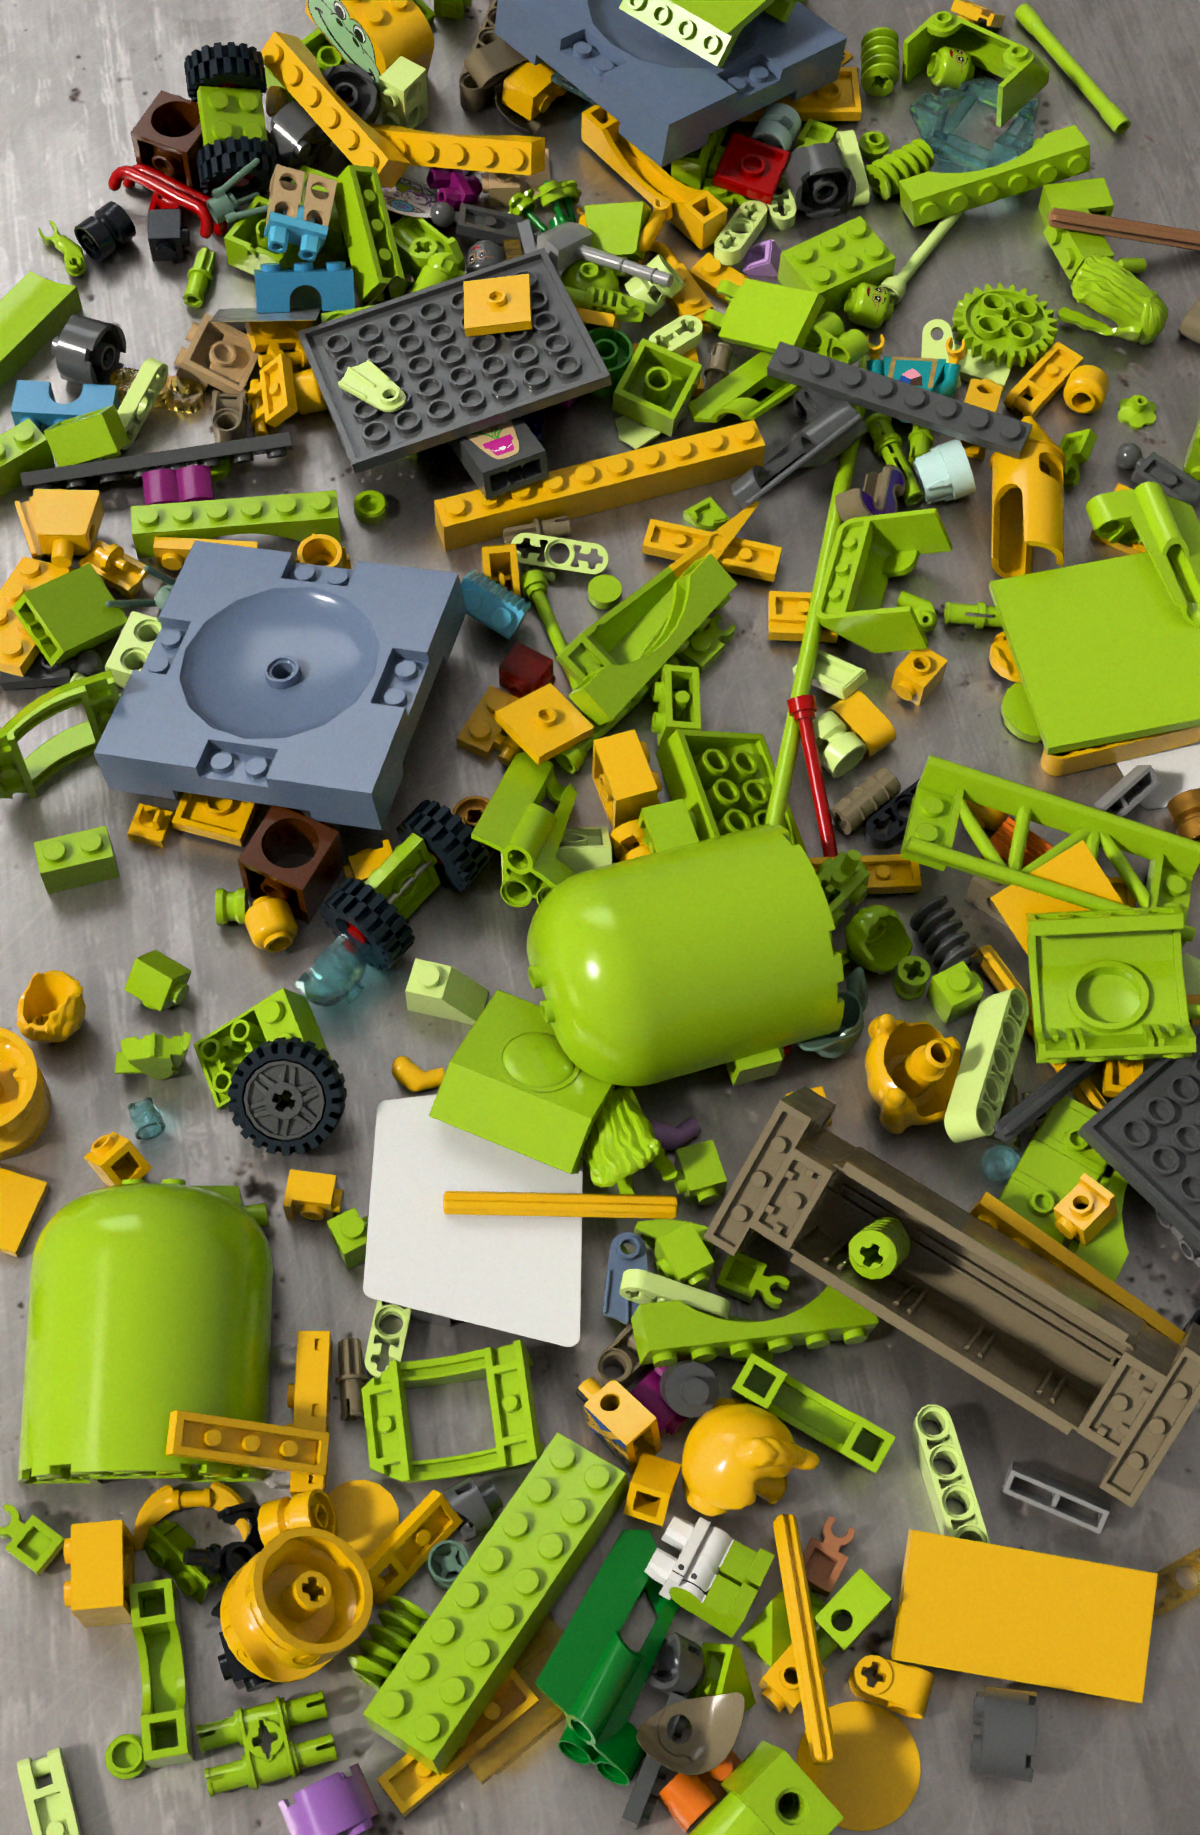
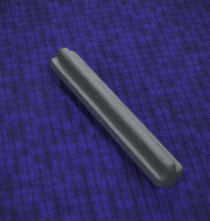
[993,1061,1096,1143]

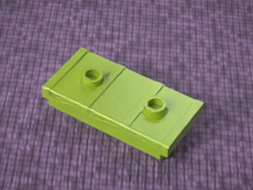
[998,1095,1108,1245]

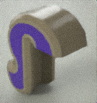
[835,465,905,522]

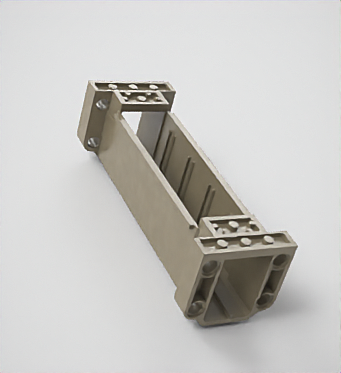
[703,1086,1200,1508]

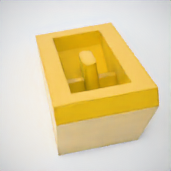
[481,543,521,599]

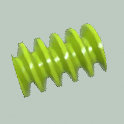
[861,27,900,97]
[865,138,934,200]
[848,1217,911,1280]
[347,1595,430,1692]

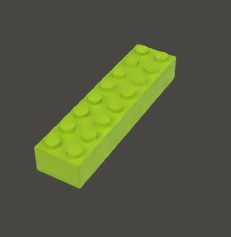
[363,1432,629,1776]

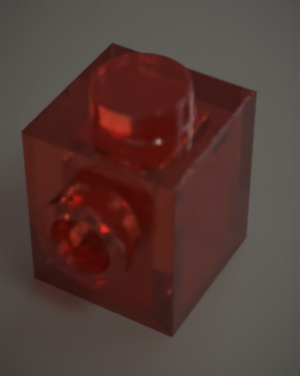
[499,641,556,698]

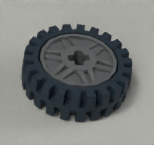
[228,1037,347,1156]

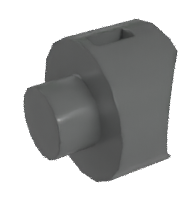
[659,1360,720,1418]
[443,1477,503,1542]
[645,1632,706,1696]

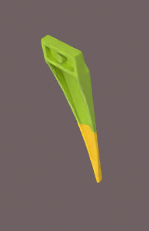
[555,501,759,683]

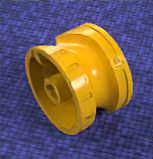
[0,1027,52,1161]
[220,1527,373,1683]

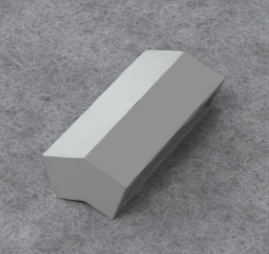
[1091,765,1161,817]
[1001,1461,1110,1534]

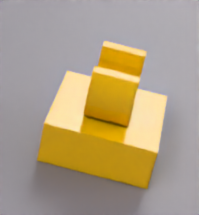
[127,803,174,849]

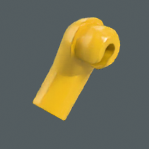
[392,1056,445,1092]

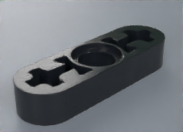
[864,779,920,850]

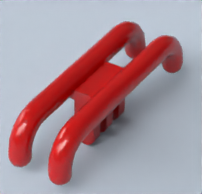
[108,164,227,239]

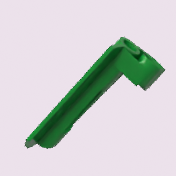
[535,1529,679,1786]

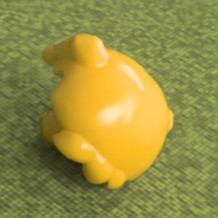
[865,1013,962,1134]
[682,1398,820,1517]

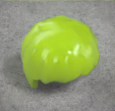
[845,905,913,975]

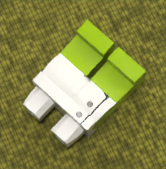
[644,1516,775,1638]

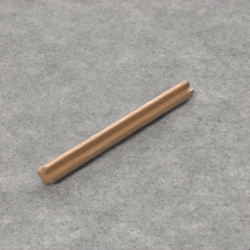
[1048,208,1200,251]

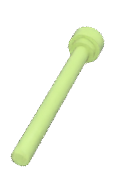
[879,212,964,305]

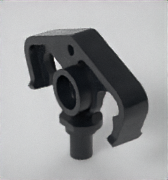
[183,1502,264,1618]

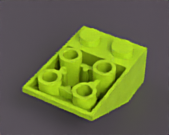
[193,988,332,1110]

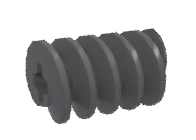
[909,895,984,973]

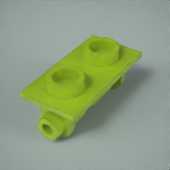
[143,1519,224,1605]

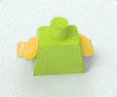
[576,199,673,280]

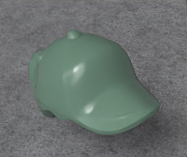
[797,967,868,1058]

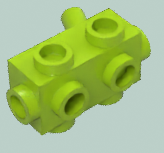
[816,849,871,929]

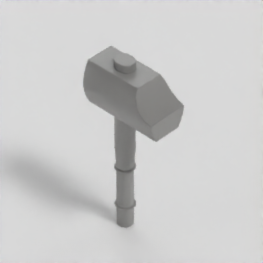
[536,222,674,288]

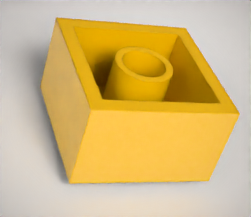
[592,729,662,831]
[64,1519,135,1628]

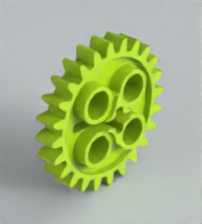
[952,283,1058,368]

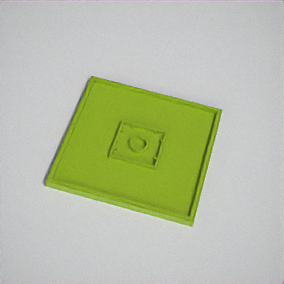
[989,552,1200,755]

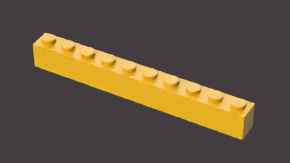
[434,420,766,551]

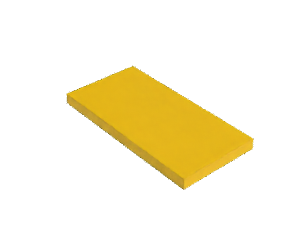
[890,1529,1158,1703]

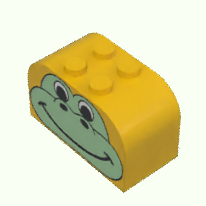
[305,0,434,103]

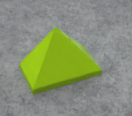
[741,1589,826,1668]
[685,1642,756,1729]

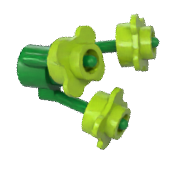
[508,180,582,233]

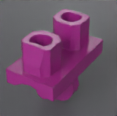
[426,167,482,211]

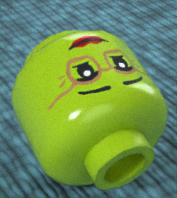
[927,46,975,91]
[844,282,894,329]

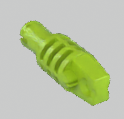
[565,286,645,323]

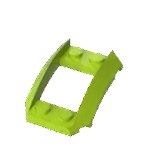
[0,670,120,799]
[361,1339,545,1483]

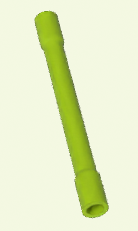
[1014,3,1131,135]

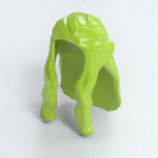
[1058,254,1168,345]
[583,1085,680,1195]

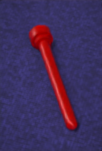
[787,695,838,857]

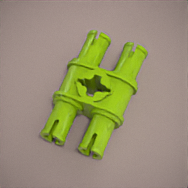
[196,1690,338,1797]

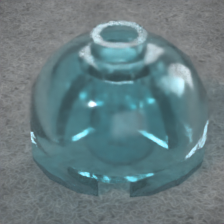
[293,933,366,1007]

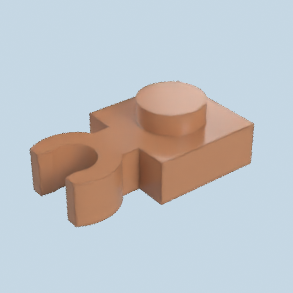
[803,1516,855,1598]

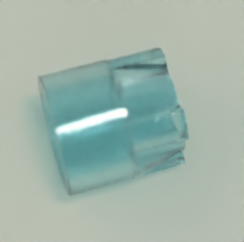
[127,1097,165,1140]

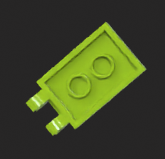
[702,278,825,353]

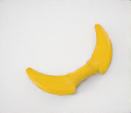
[134,1481,250,1551]

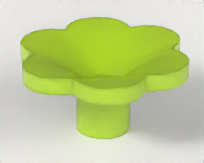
[1117,394,1157,430]

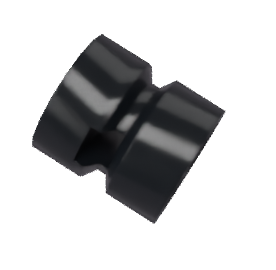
[74,201,136,262]

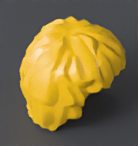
[16,970,86,1043]

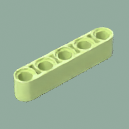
[944,988,1030,1143]
[910,1404,991,1544]

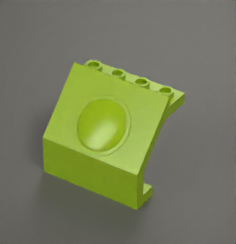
[619,0,798,68]
[1026,906,1196,1064]
[429,989,615,1174]

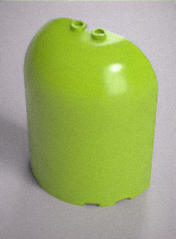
[527,823,844,1087]
[18,1178,273,1484]

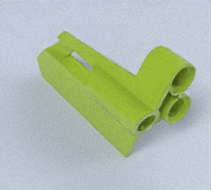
[687,311,869,423]
[1085,482,1200,628]
[471,752,578,907]

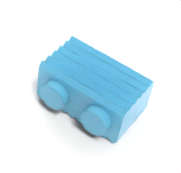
[461,569,531,640]

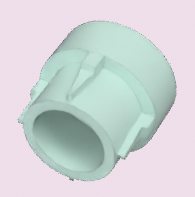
[913,439,976,504]

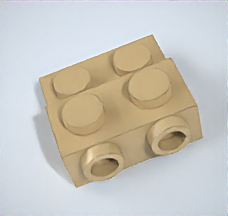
[482,149,551,206]
[174,313,261,394]

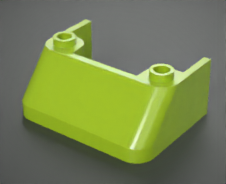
[902,11,1050,128]
[815,508,953,653]

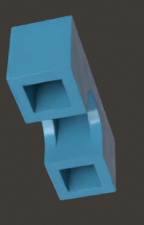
[254,261,355,313]
[11,380,121,434]

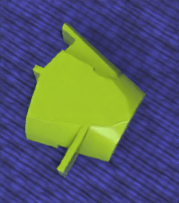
[115,1031,192,1080]

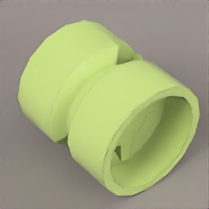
[624,254,686,317]
[800,711,867,778]

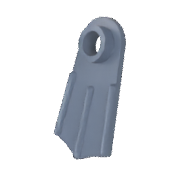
[602,1232,648,1325]

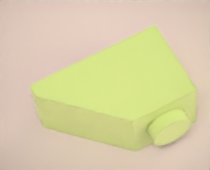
[405,958,489,1025]

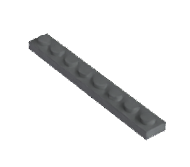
[767,341,1032,459]
[20,432,293,491]

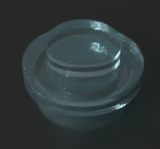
[981,1145,1020,1183]

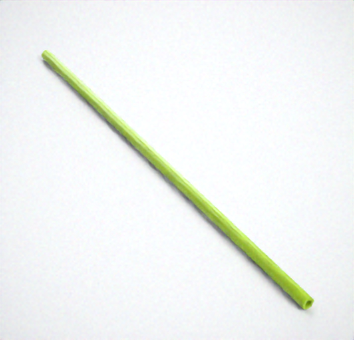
[765,343,876,826]

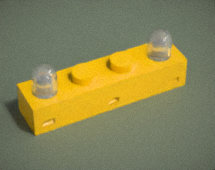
[263,1331,333,1497]

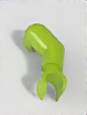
[39,220,86,277]

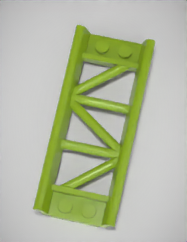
[900,755,1200,948]

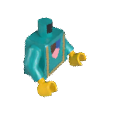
[866,334,967,423]

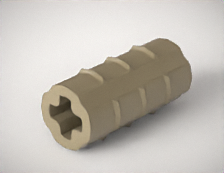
[830,768,901,835]

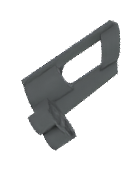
[731,387,868,509]

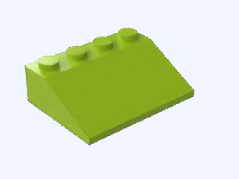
[655,729,807,854]

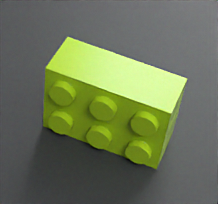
[777,216,896,317]

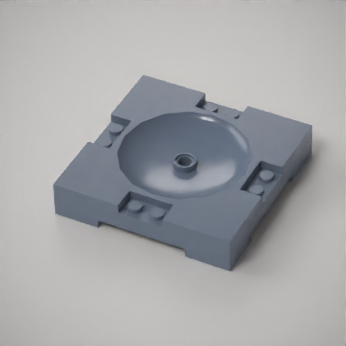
[494,0,847,167]
[94,540,467,831]

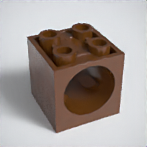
[131,90,204,192]
[237,806,344,924]

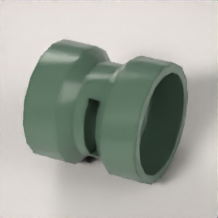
[427,1540,469,1591]

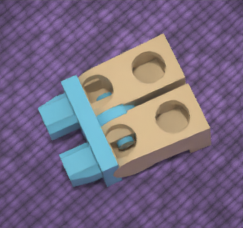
[264,164,337,262]

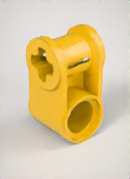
[848,1655,935,1719]

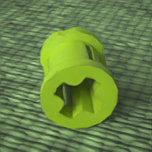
[893,955,931,1001]

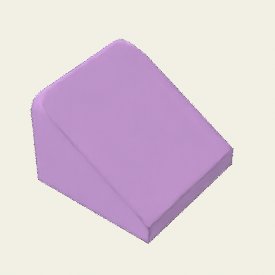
[742,239,782,277]

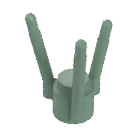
[206,158,268,224]
[105,565,177,622]

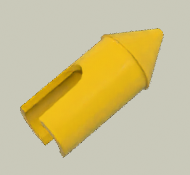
[990,416,1066,578]

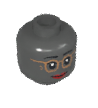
[465,240,507,274]

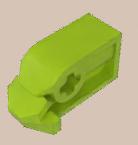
[391,216,466,280]

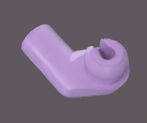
[649,1117,702,1151]

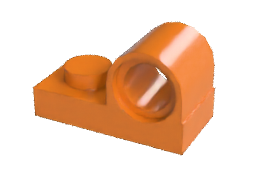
[657,1750,742,1833]

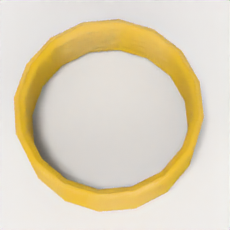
[265,86,286,117]

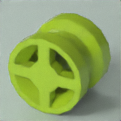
[215,888,249,925]

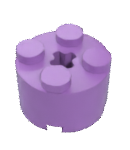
[278,1763,380,1835]

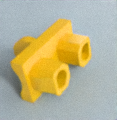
[78,539,149,599]

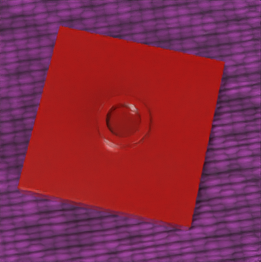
[712,132,792,205]

